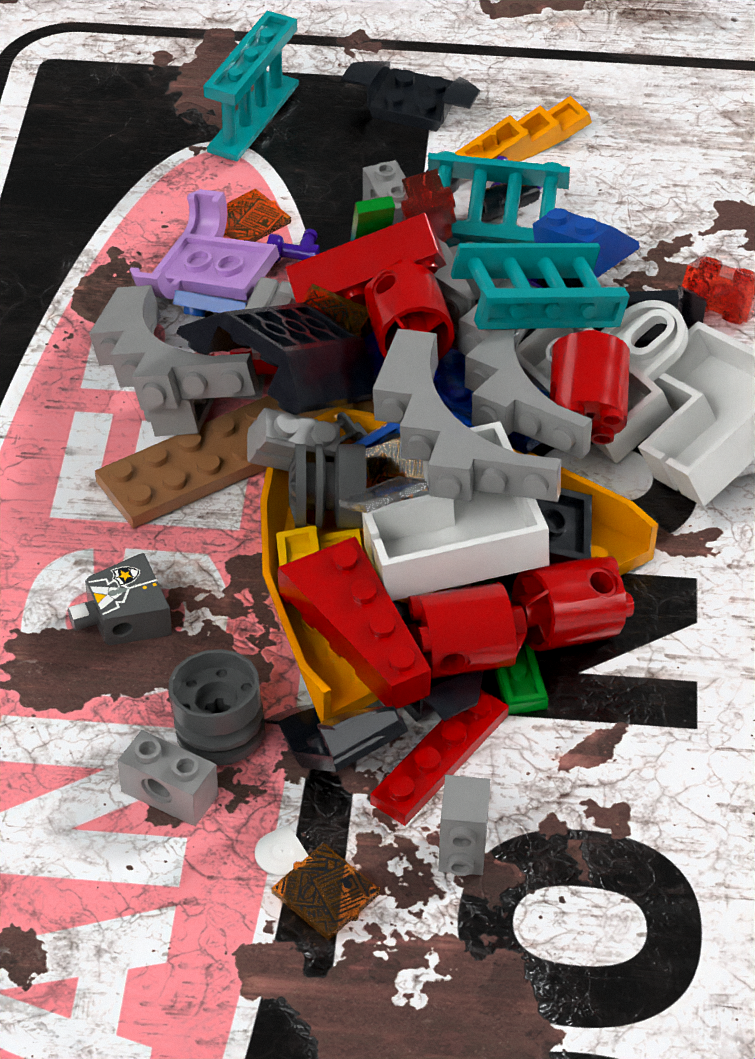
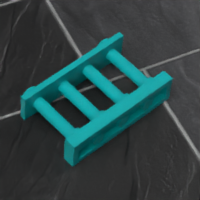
[203,10,299,162]
[428,151,570,248]
[450,243,630,330]

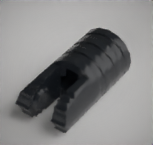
[481,183,542,222]

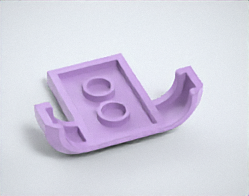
[130,189,280,301]

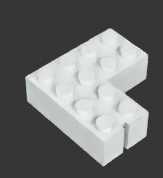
[638,321,755,507]
[361,421,549,601]

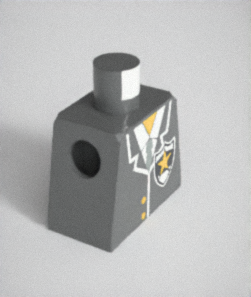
[68,553,172,645]

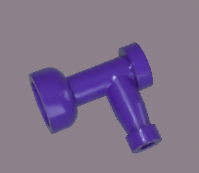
[267,229,320,263]

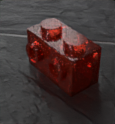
[400,169,457,242]
[682,256,755,324]

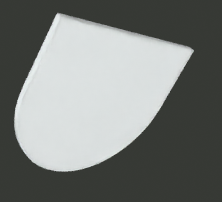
[255,824,314,876]

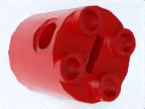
[364,258,454,361]
[550,330,630,445]
[511,556,634,651]
[407,582,527,679]

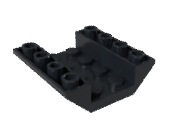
[176,302,375,415]

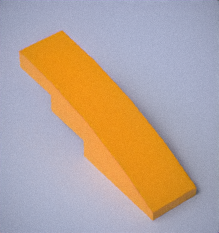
[455,96,592,162]

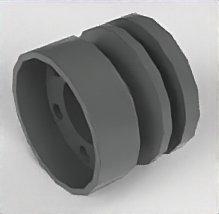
[289,444,366,529]
[169,649,265,766]

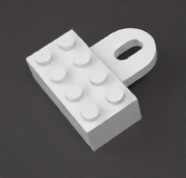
[516,300,688,464]

